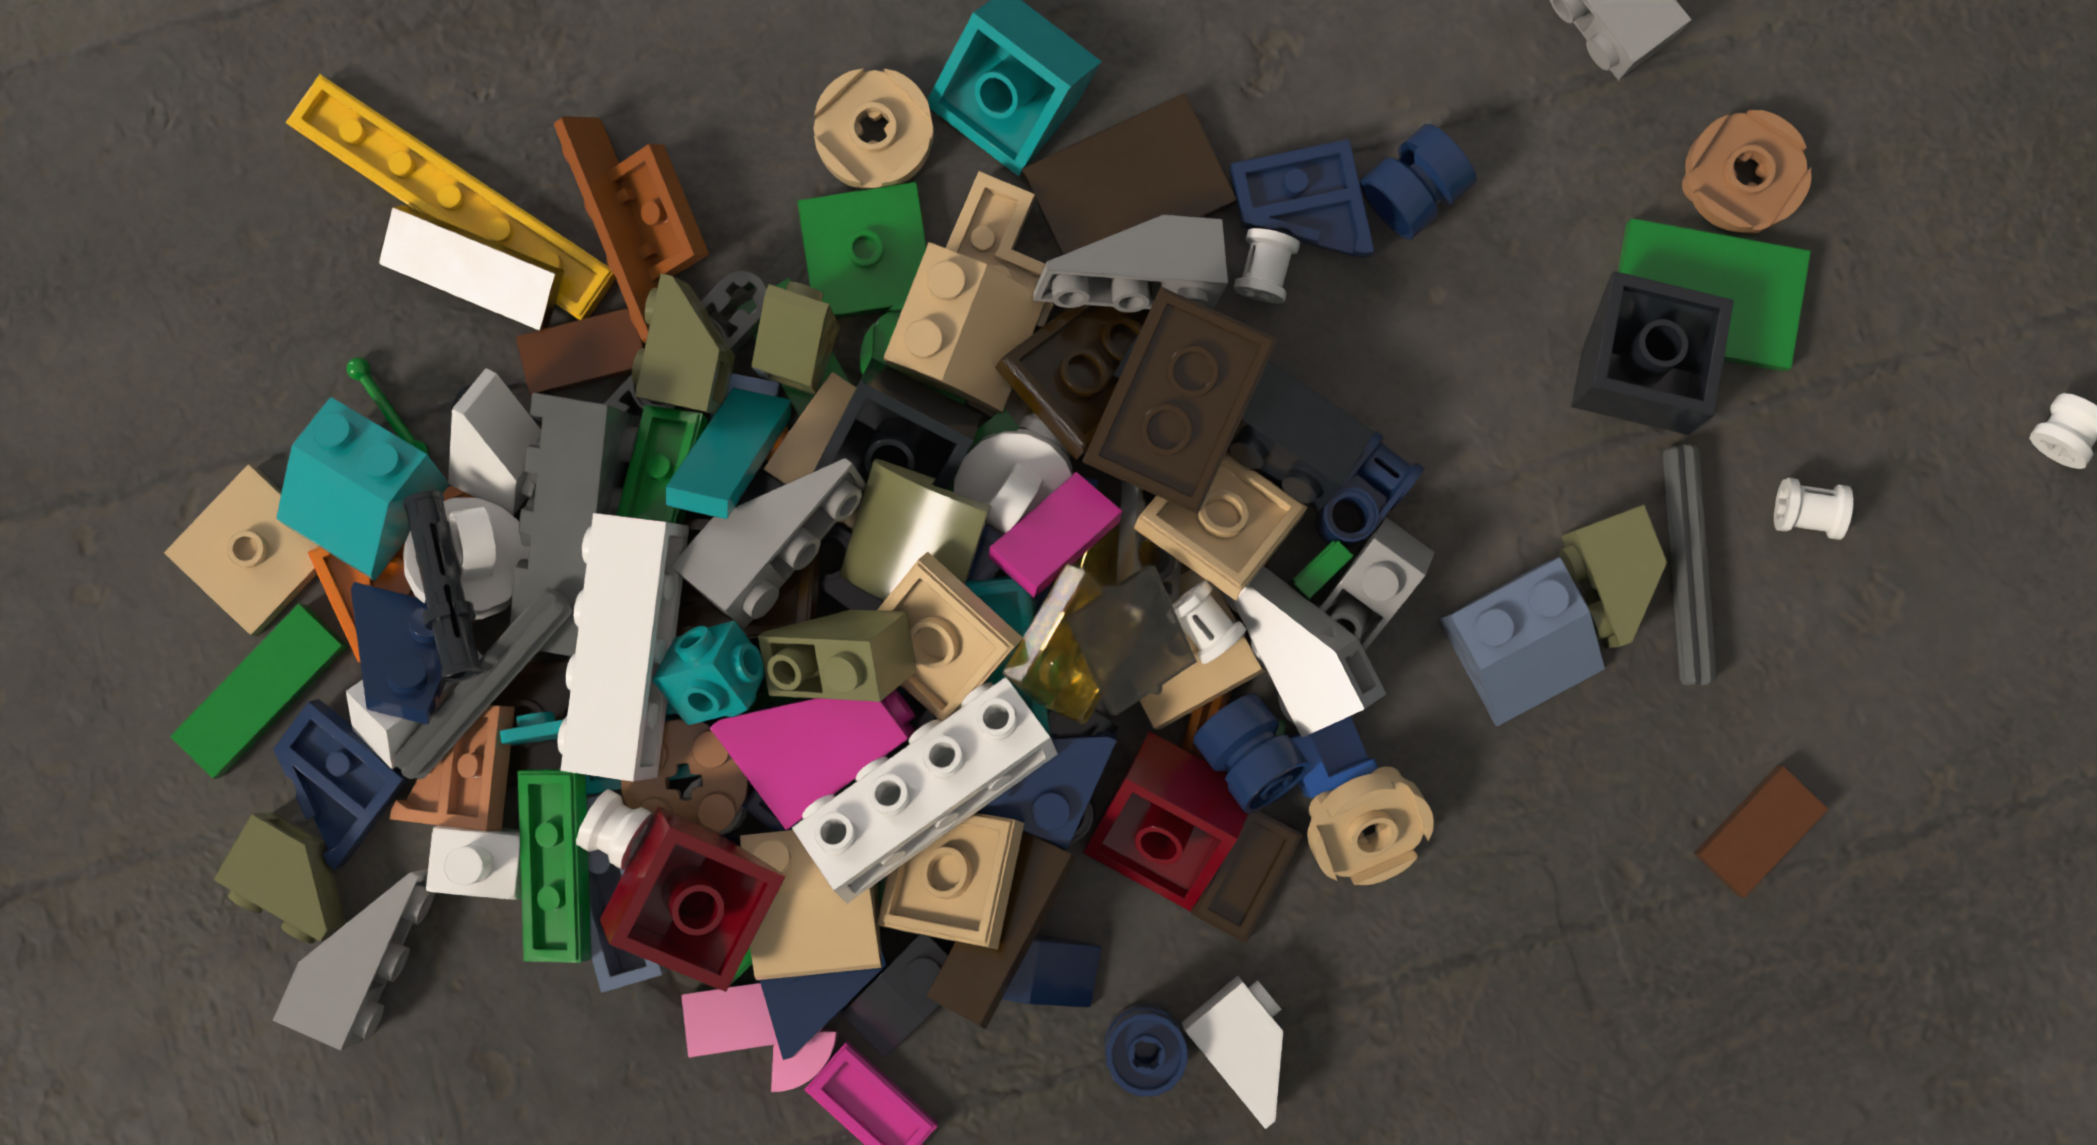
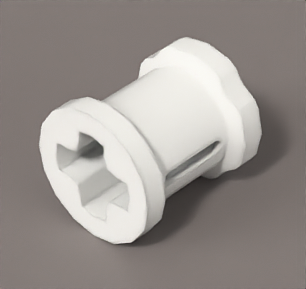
[1233,228,1300,304]
[1774,477,1853,540]
[1163,580,1247,664]

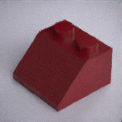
[1083,731,1249,911]
[600,806,785,992]

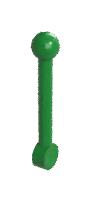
[346,357,430,457]

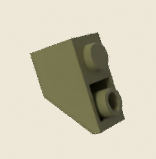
[632,274,735,415]
[752,281,840,395]
[1560,505,1667,649]
[758,610,917,702]
[213,812,346,944]

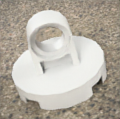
[954,429,1073,535]
[403,498,530,619]

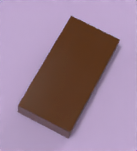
[516,308,645,396]
[1694,766,1829,898]

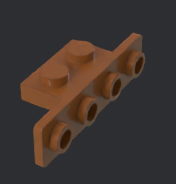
[554,116,709,343]

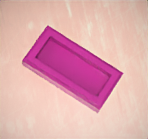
[988,472,1122,598]
[804,1040,938,1145]

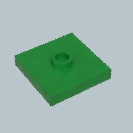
[797,182,927,319]

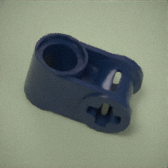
[1315,431,1425,549]

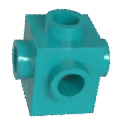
[652,620,765,726]

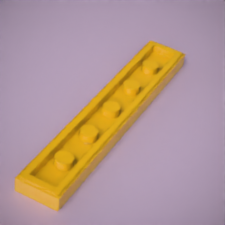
[285,74,616,320]

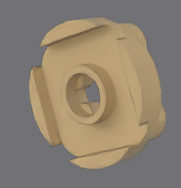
[813,68,935,190]
[1307,766,1434,885]

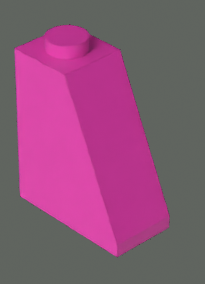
[709,689,915,830]

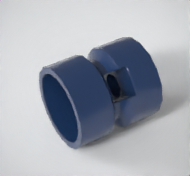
[1360,124,1477,240]
[1193,693,1311,813]
[1104,1003,1188,1097]

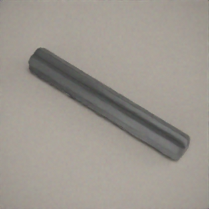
[1663,445,1717,686]
[394,587,573,780]

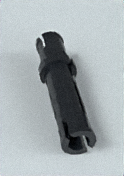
[403,491,483,682]

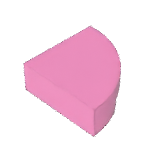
[771,1029,838,1092]

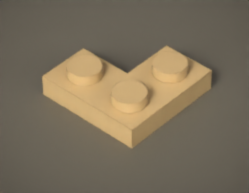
[946,171,1055,330]

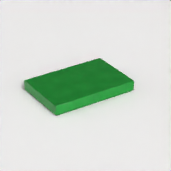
[1618,218,1811,372]

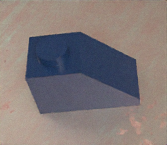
[1002,934,1101,1008]

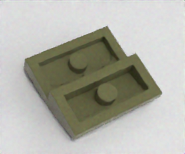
[839,458,991,601]

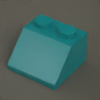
[927,0,1102,177]
[276,397,449,581]

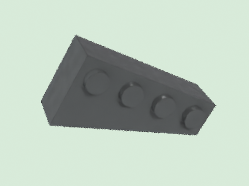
[510,393,639,656]

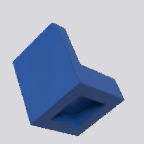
[1289,716,1378,798]

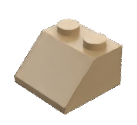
[884,242,1046,413]
[740,830,882,980]

